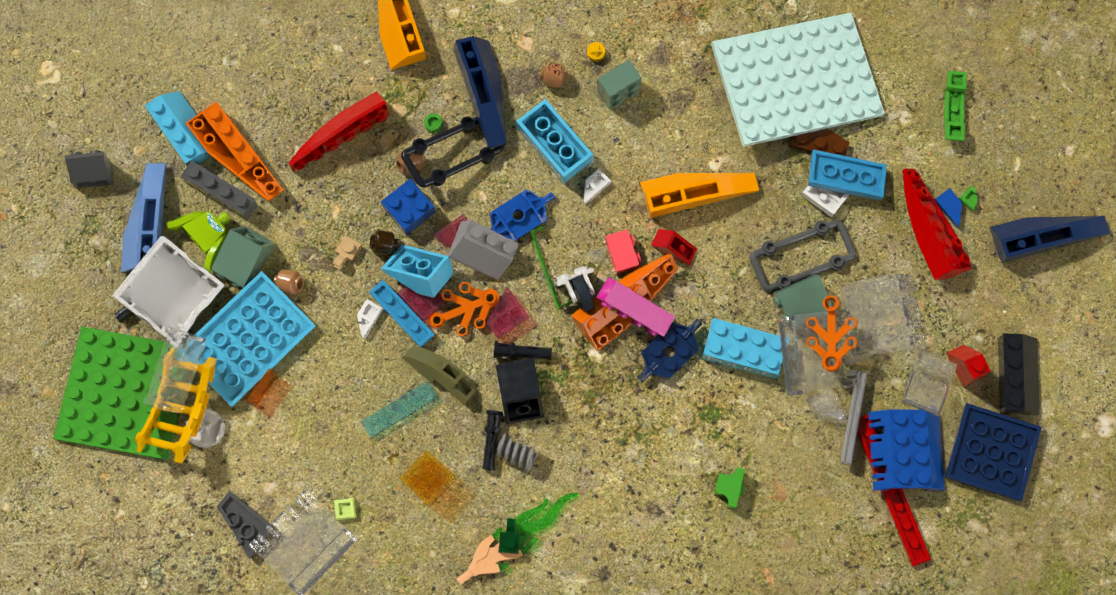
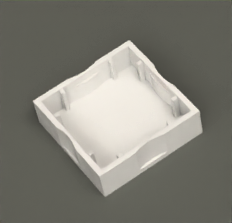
[112,236,224,345]

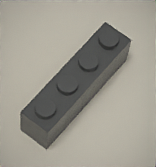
[181,160,258,220]

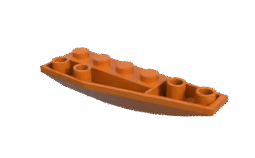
[186,102,284,202]
[571,254,678,351]

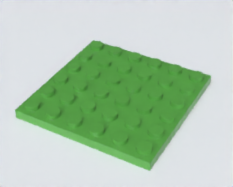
[53,326,190,461]

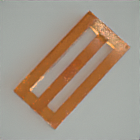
[247,369,277,407]

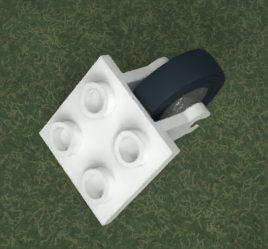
[553,266,595,312]

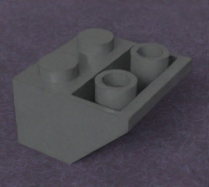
[65,150,113,189]

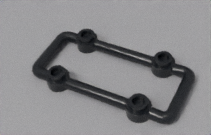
[401,116,504,188]

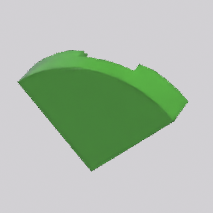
[959,185,978,212]

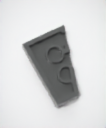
[217,491,276,559]

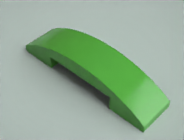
[944,70,967,142]

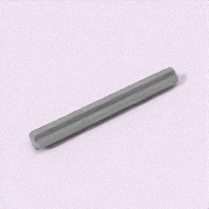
[841,372,867,465]

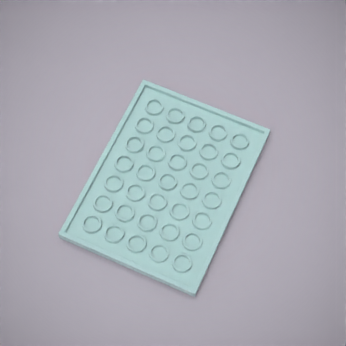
[711,13,885,147]

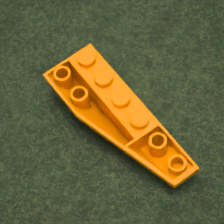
[378,0,426,70]
[640,173,759,218]

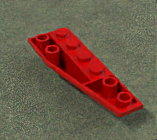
[288,91,390,171]
[902,168,972,280]

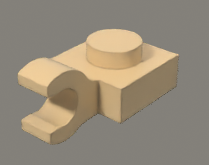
[333,235,362,270]

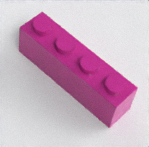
[597,277,675,337]

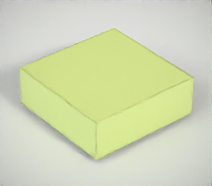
[334,498,356,521]

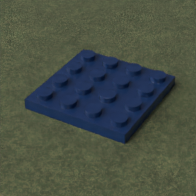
[944,403,1042,502]

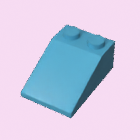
[381,244,454,298]

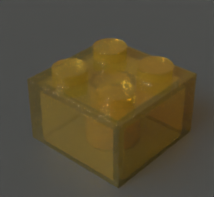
[399,450,457,508]

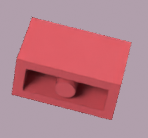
[605,230,641,276]

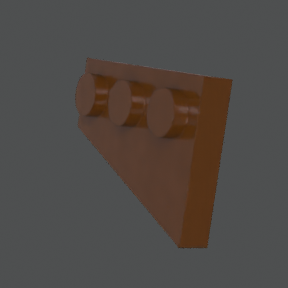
[790,128,849,156]

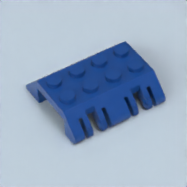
[868,409,945,491]

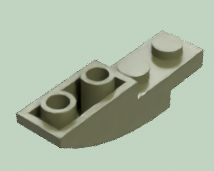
[402,345,476,404]

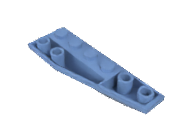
[121,163,166,273]

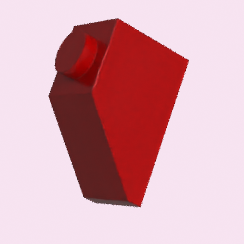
[651,229,697,265]

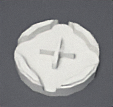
[186,409,225,448]

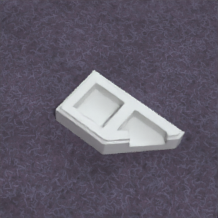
[584,168,612,205]
[357,299,384,339]

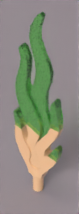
[457,493,578,585]

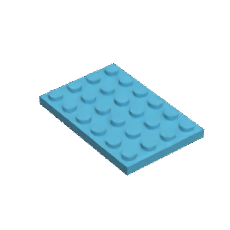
[177,271,316,407]

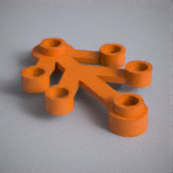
[429,282,499,336]
[806,295,858,372]

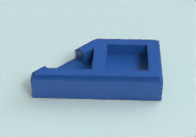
[935,188,962,227]

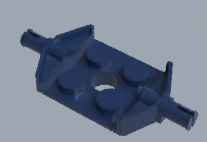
[637,319,702,383]

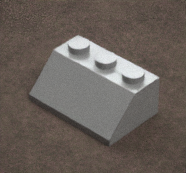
[448,220,519,280]

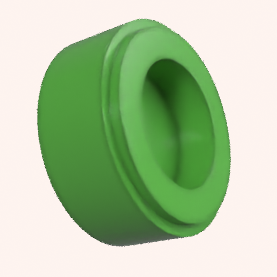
[424,114,443,133]

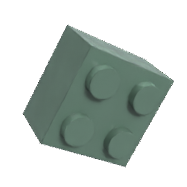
[597,60,642,109]

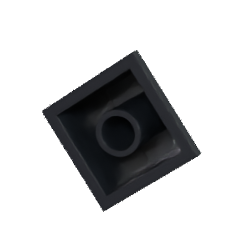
[495,358,544,424]

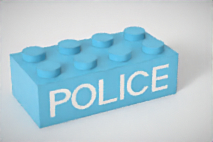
[516,99,593,184]
[701,318,788,379]

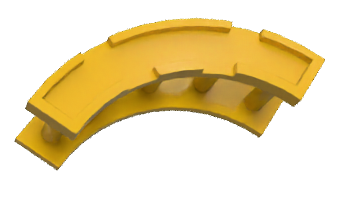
[135,347,216,463]

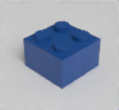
[381,178,436,236]

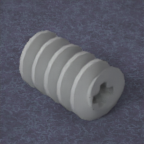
[497,433,540,471]

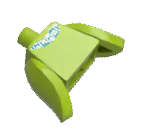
[165,211,231,273]

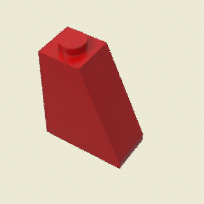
[946,345,991,388]

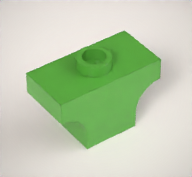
[714,467,745,510]

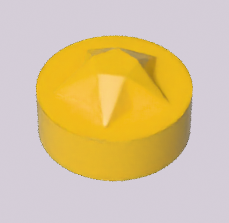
[587,42,605,62]

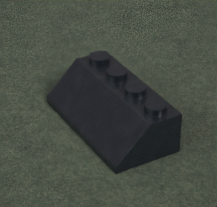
[998,333,1040,415]

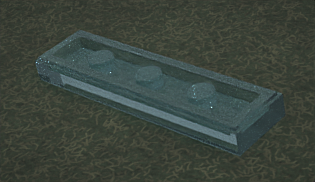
[361,381,438,438]

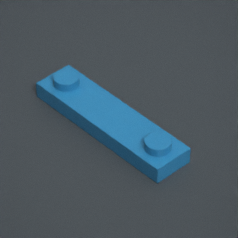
[369,280,435,347]

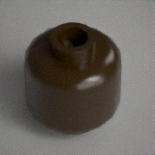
[369,230,398,256]

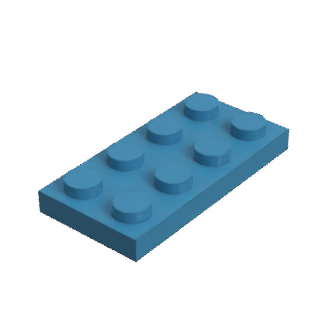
[808,150,886,201]

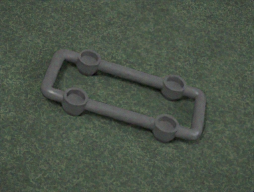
[749,220,856,292]

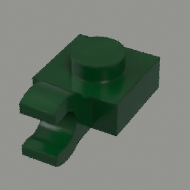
[498,518,520,554]

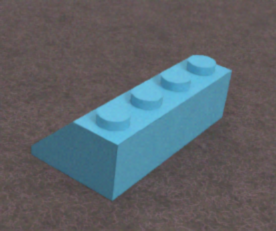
[144,91,211,166]

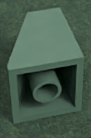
[211,225,276,288]

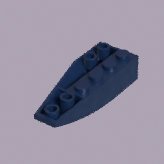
[453,36,506,149]
[989,216,1111,263]

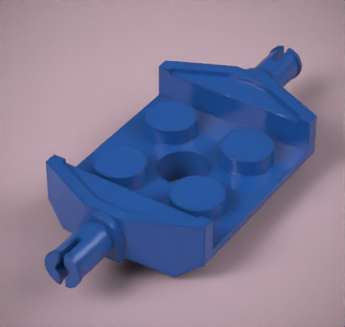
[490,190,556,241]

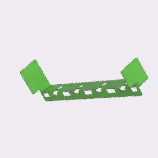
[530,227,578,309]

